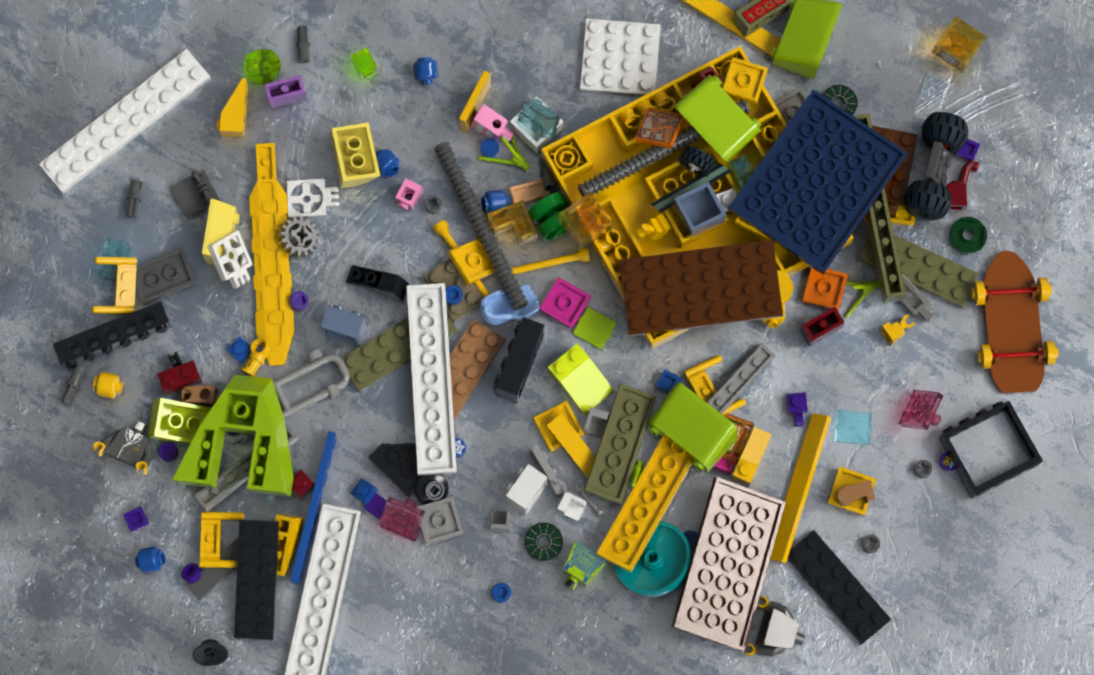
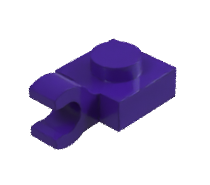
[786,392,808,427]

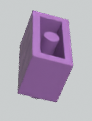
[264,75,307,109]

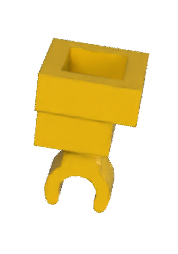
[636,214,671,240]
[879,315,915,346]

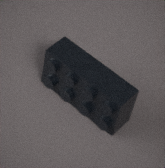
[493,317,545,404]

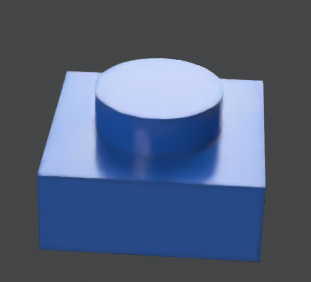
[227,336,251,364]
[655,370,682,394]
[350,478,378,505]

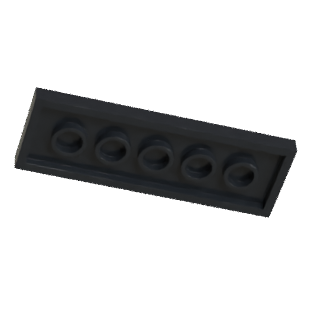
[234,519,280,640]
[787,530,892,645]

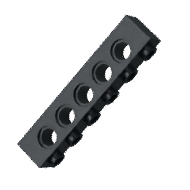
[53,301,171,369]

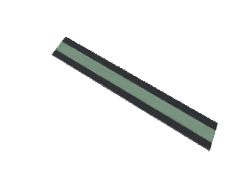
[651,163,732,213]

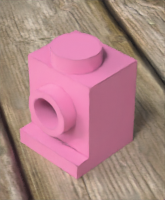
[395,178,423,211]

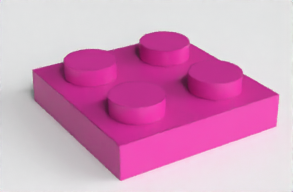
[539,277,591,329]

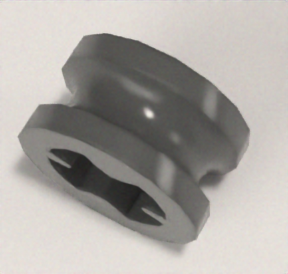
[425,195,442,214]
[914,460,933,479]
[862,535,880,554]

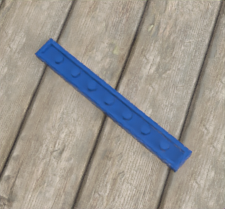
[290,431,337,586]

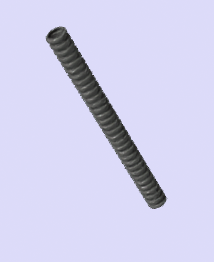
[578,98,750,200]
[435,142,528,310]

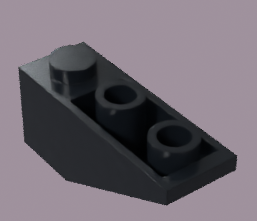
[346,265,409,301]

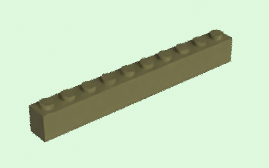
[853,113,906,303]

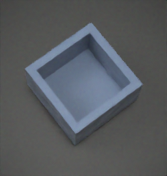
[673,182,726,238]
[320,305,367,347]

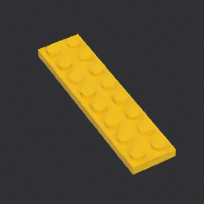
[596,435,694,573]

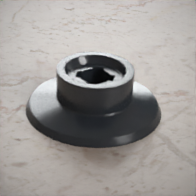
[415,474,449,505]
[193,639,228,666]

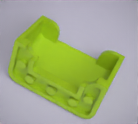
[771,0,843,80]
[675,74,762,162]
[648,382,737,473]

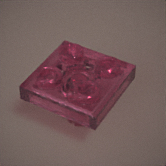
[898,390,943,430]
[380,496,425,542]

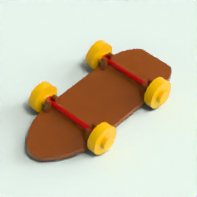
[971,250,1058,394]

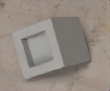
[584,407,609,438]
[490,510,512,533]

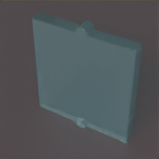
[835,410,873,445]

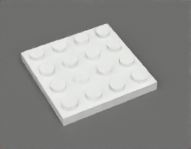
[580,18,661,96]

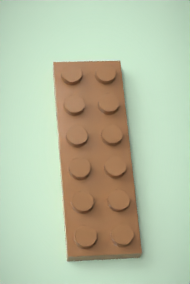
[412,319,506,421]

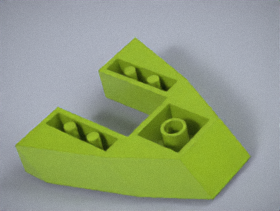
[172,375,294,497]

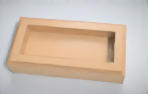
[509,179,550,207]

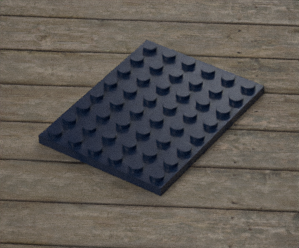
[727,89,908,274]

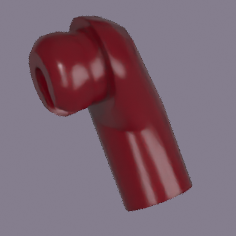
[958,160,979,184]

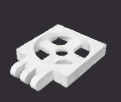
[287,179,339,219]
[207,230,253,289]

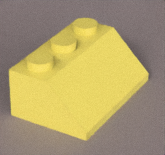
[330,122,380,189]
[202,199,240,266]

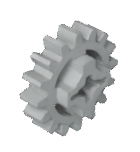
[278,216,320,258]

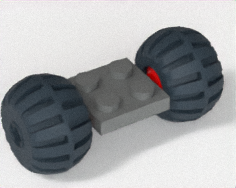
[904,112,969,221]

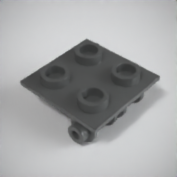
[170,170,220,219]

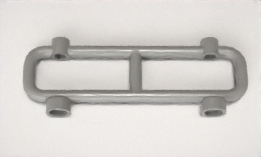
[224,349,350,443]

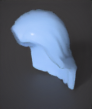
[479,284,539,326]

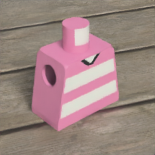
[470,104,514,142]

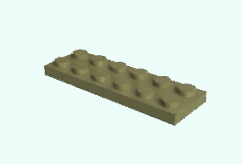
[858,235,978,308]
[342,316,457,392]
[584,383,656,505]

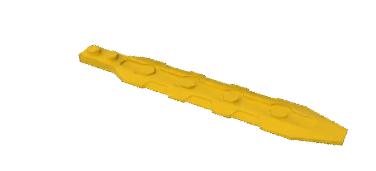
[249,143,295,366]

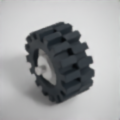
[678,145,716,177]

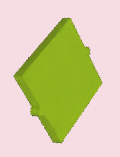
[573,307,617,350]

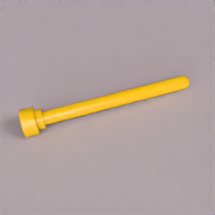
[432,220,490,298]
[510,247,590,274]

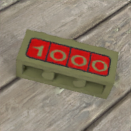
[732,0,792,37]

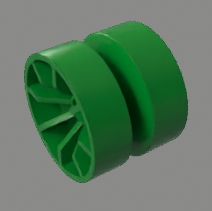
[528,192,578,241]

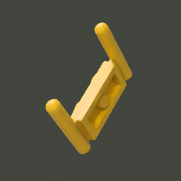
[92,257,137,314]
[683,355,746,415]
[200,512,245,568]

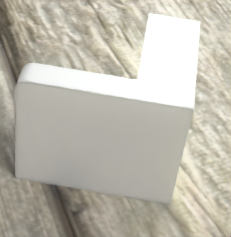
[557,492,587,521]

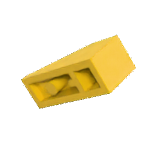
[217,78,248,138]
[731,427,772,487]
[275,514,303,576]

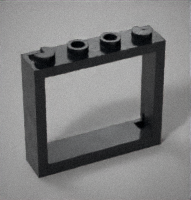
[939,401,1043,499]

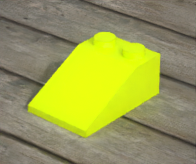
[548,343,614,415]
[147,398,211,444]

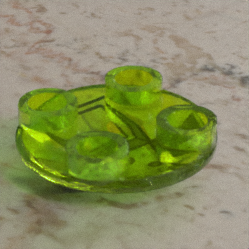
[244,49,281,85]

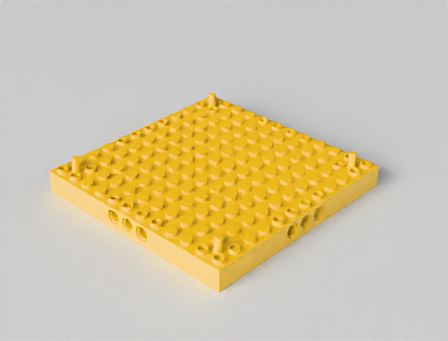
[541,46,854,350]

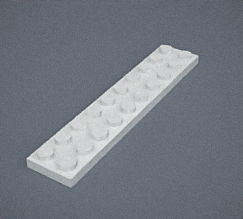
[39,49,211,194]
[407,283,457,476]
[285,504,361,675]

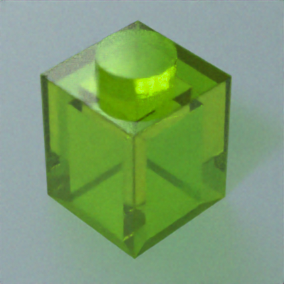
[350,47,378,80]

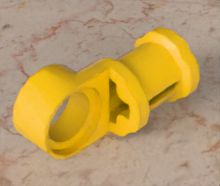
[240,338,270,377]

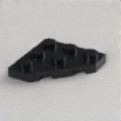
[368,443,422,499]

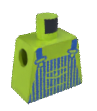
[563,540,607,591]

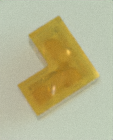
[487,200,537,247]

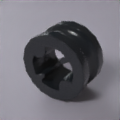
[168,351,182,367]

